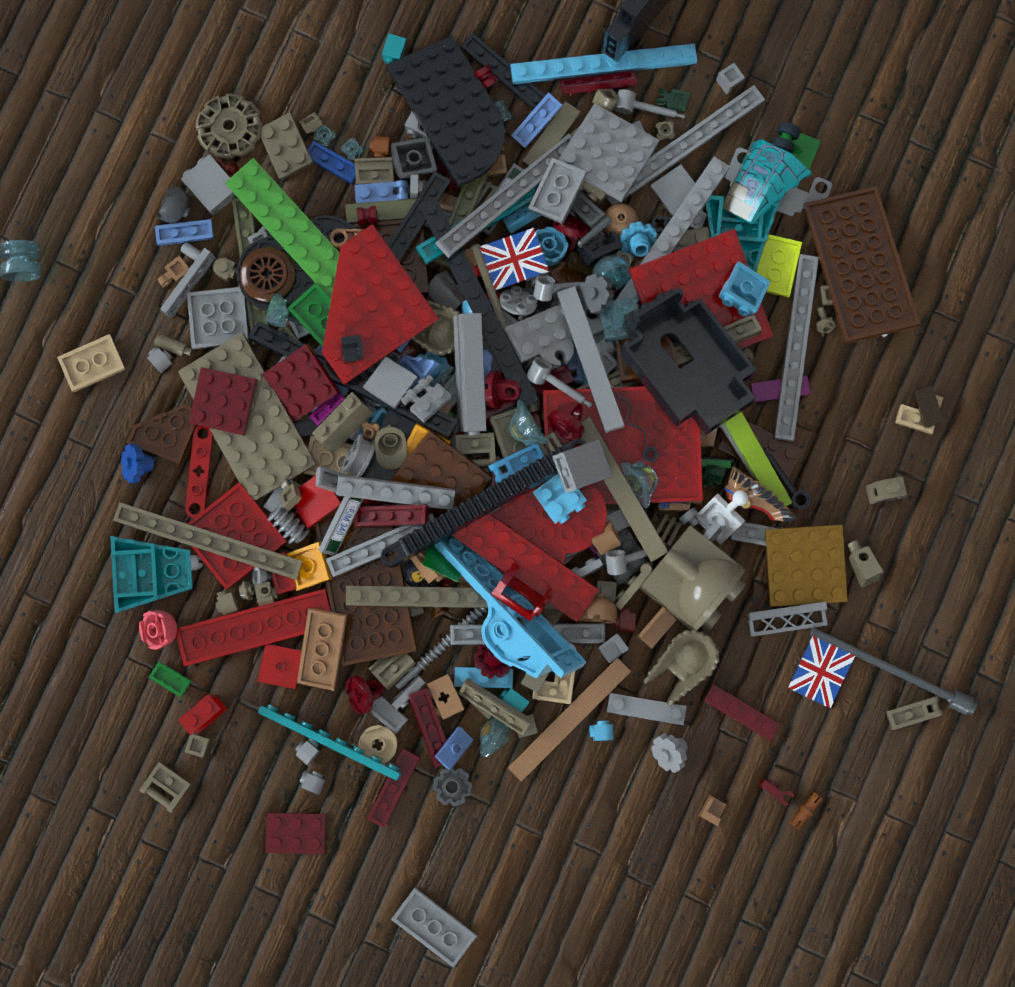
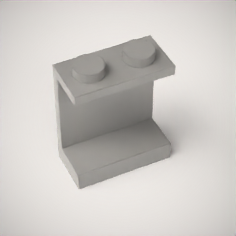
[181,154,237,217]
[552,440,612,493]

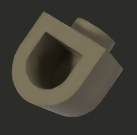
[592,88,619,112]
[213,258,237,283]
[254,582,278,606]
[215,590,239,615]

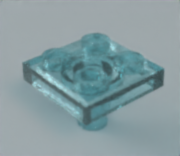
[600,297,639,342]

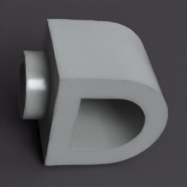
[147,347,173,373]
[295,739,321,765]
[300,771,325,795]

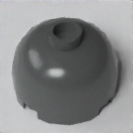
[156,184,190,223]

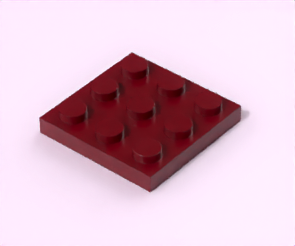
[262,343,340,422]
[189,367,257,436]

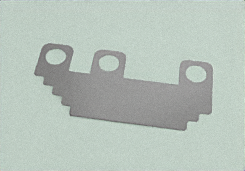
[725,148,832,216]

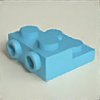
[718,262,771,317]
[533,474,587,524]

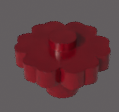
[474,644,510,679]

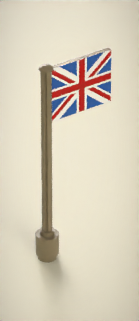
[470,228,549,413]

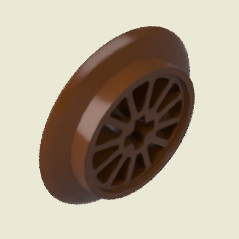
[240,247,295,302]

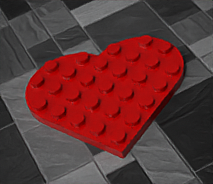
[491,471,607,575]

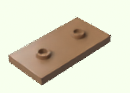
[297,607,348,691]

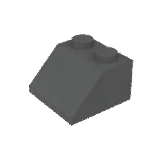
[391,137,437,179]

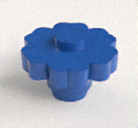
[121,444,154,483]

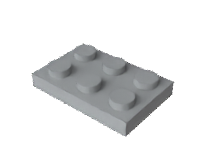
[528,158,587,224]

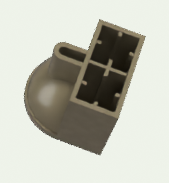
[639,525,746,632]

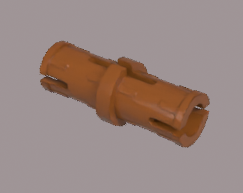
[790,792,823,831]

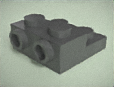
[596,529,649,585]

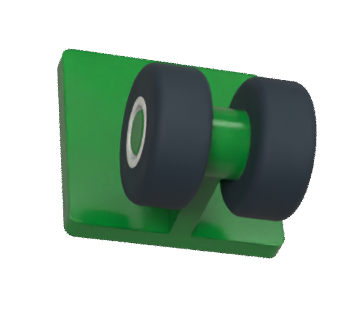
[772,122,820,169]

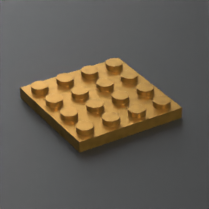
[765,525,847,607]

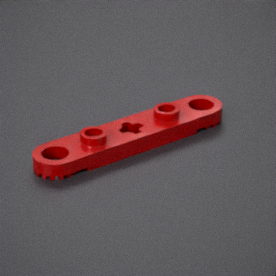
[185,425,213,519]

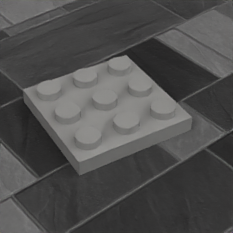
[187,287,250,350]

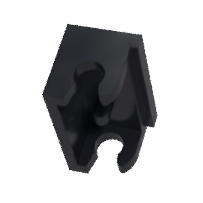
[577,231,623,267]

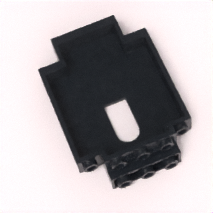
[621,287,757,435]

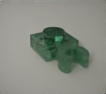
[655,89,691,113]
[702,464,726,490]

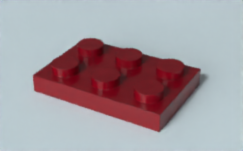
[265,813,326,854]

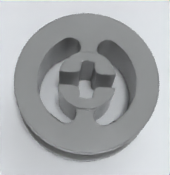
[341,434,375,477]

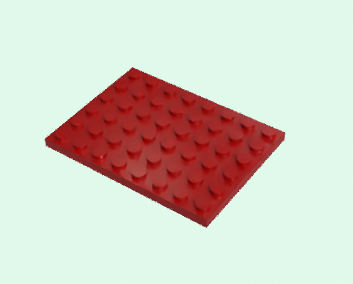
[543,386,703,504]

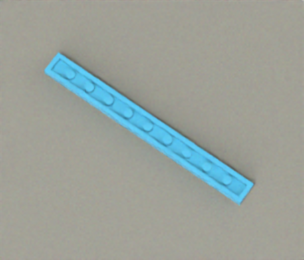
[510,44,697,84]

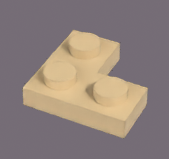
[895,395,943,434]
[532,671,575,704]

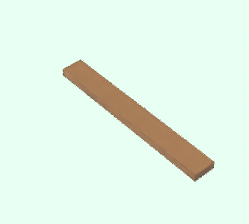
[508,658,631,782]

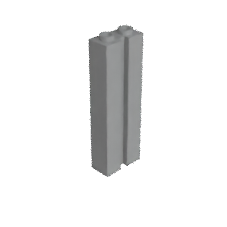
[453,313,486,435]

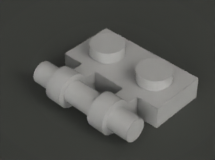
[401,375,452,423]

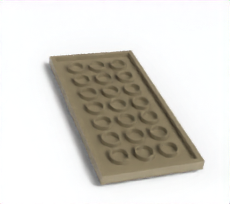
[178,332,317,502]

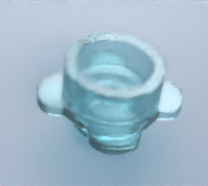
[313,125,336,147]
[341,138,363,160]

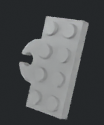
[504,304,574,368]

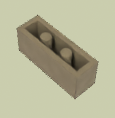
[312,392,374,453]

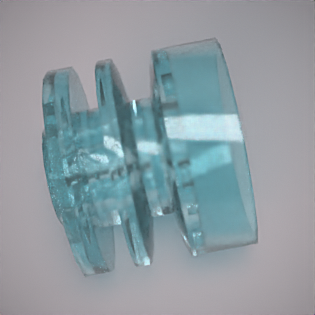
[0,240,41,282]

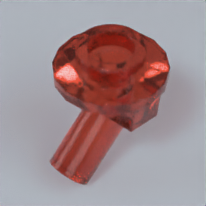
[215,157,239,178]

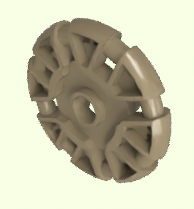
[196,94,263,160]

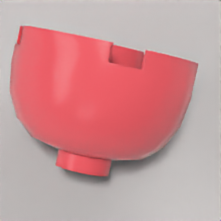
[139,610,177,650]

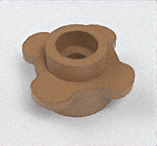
[362,421,381,441]

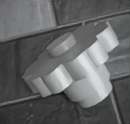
[651,733,688,773]

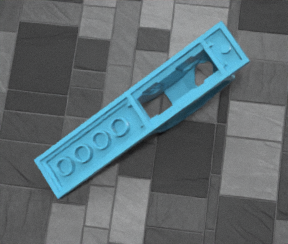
[433,535,587,678]

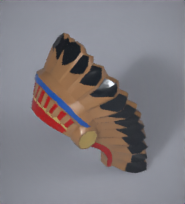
[725,467,796,522]

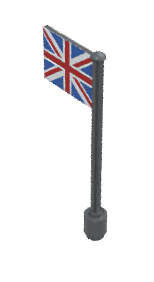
[788,627,978,715]

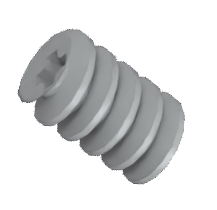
[268,504,310,544]

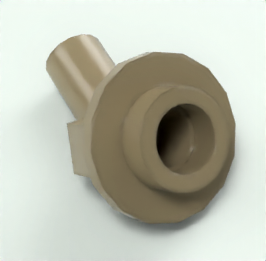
[816,306,835,333]

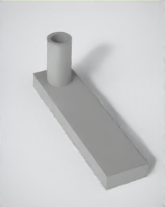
[160,242,216,318]

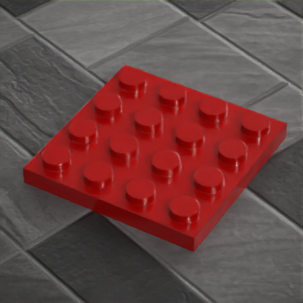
[187,483,287,590]

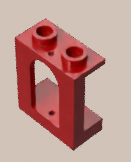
[491,563,551,621]

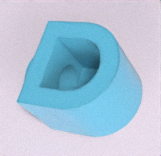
[589,721,614,741]

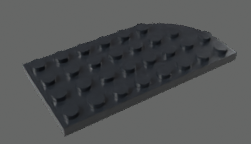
[387,36,505,188]

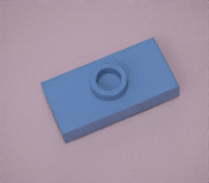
[435,727,473,770]

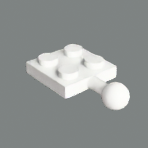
[695,490,748,545]

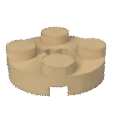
[358,725,398,763]

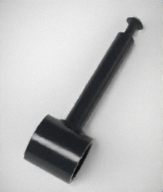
[762,447,811,509]

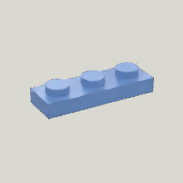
[511,92,563,148]
[155,219,214,246]

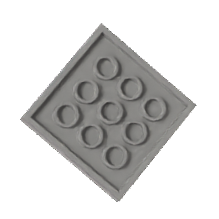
[558,103,660,202]

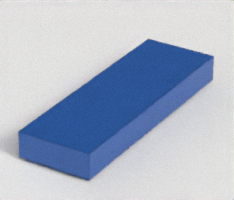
[308,140,356,185]

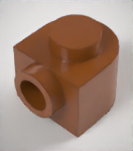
[370,136,391,158]

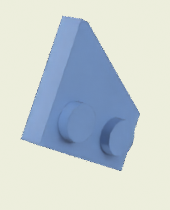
[399,355,439,389]

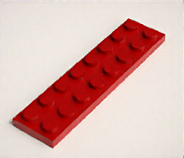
[452,514,599,622]
[176,589,331,667]

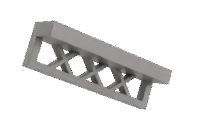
[747,602,828,637]

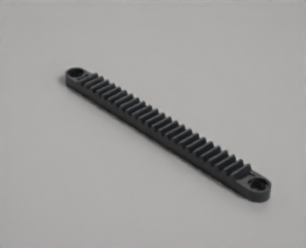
[381,439,587,568]

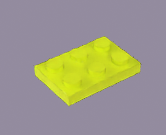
[756,234,802,298]

